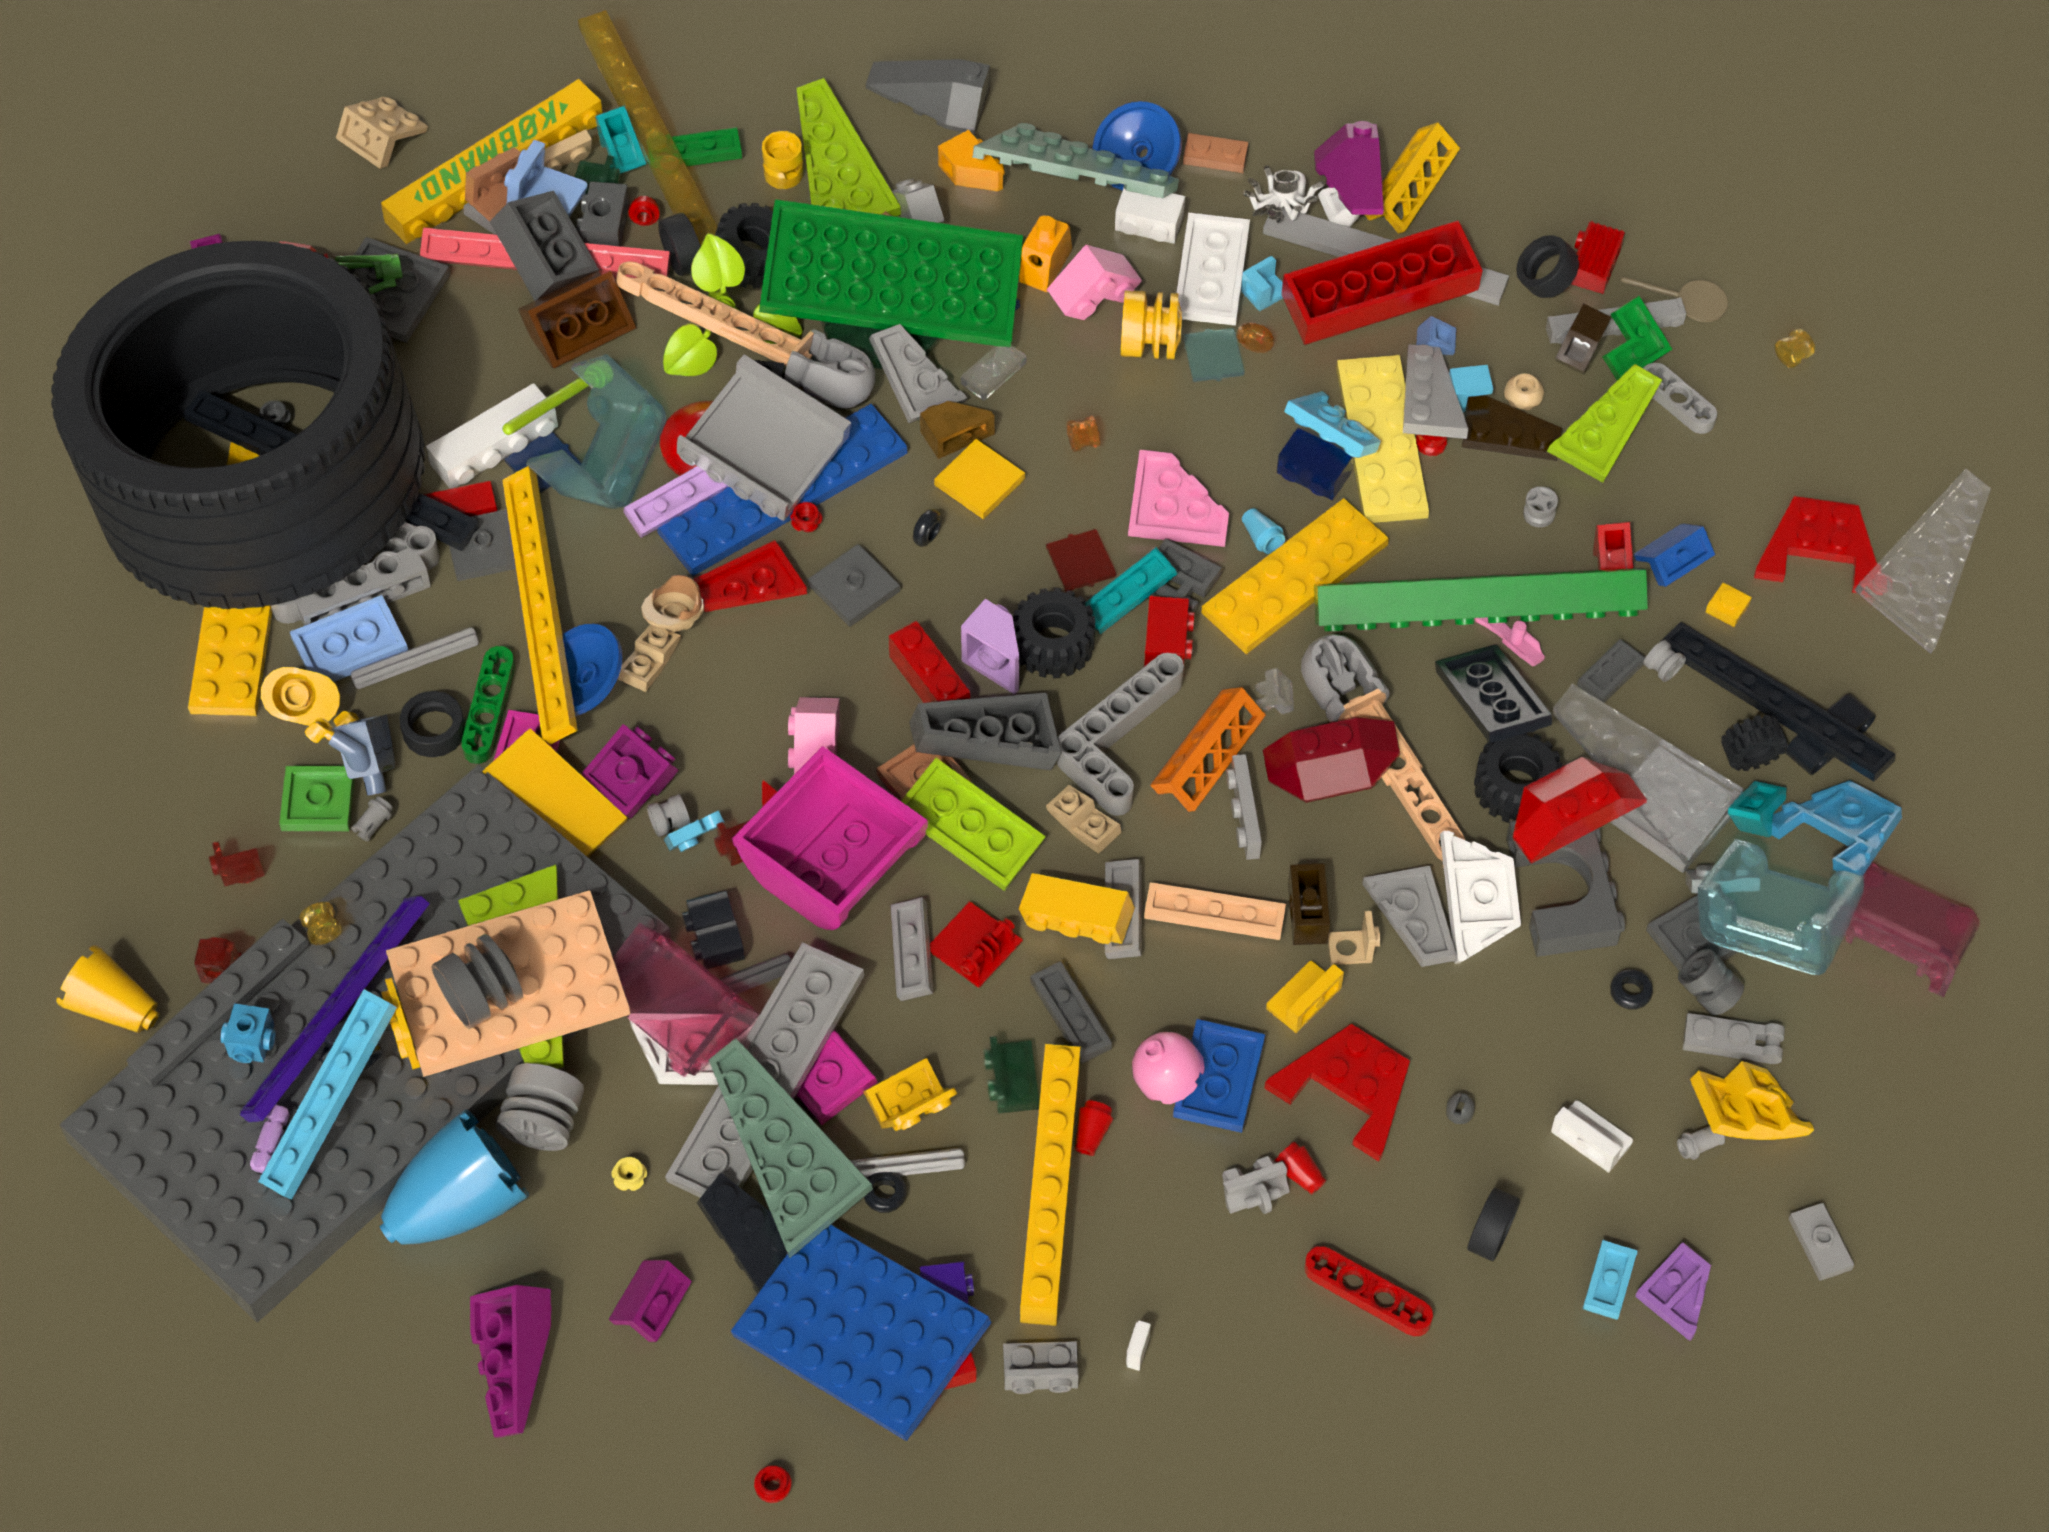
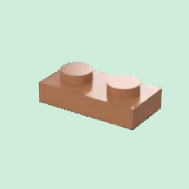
[1183,133,1249,173]

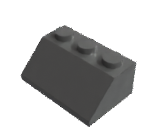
[490,191,599,301]

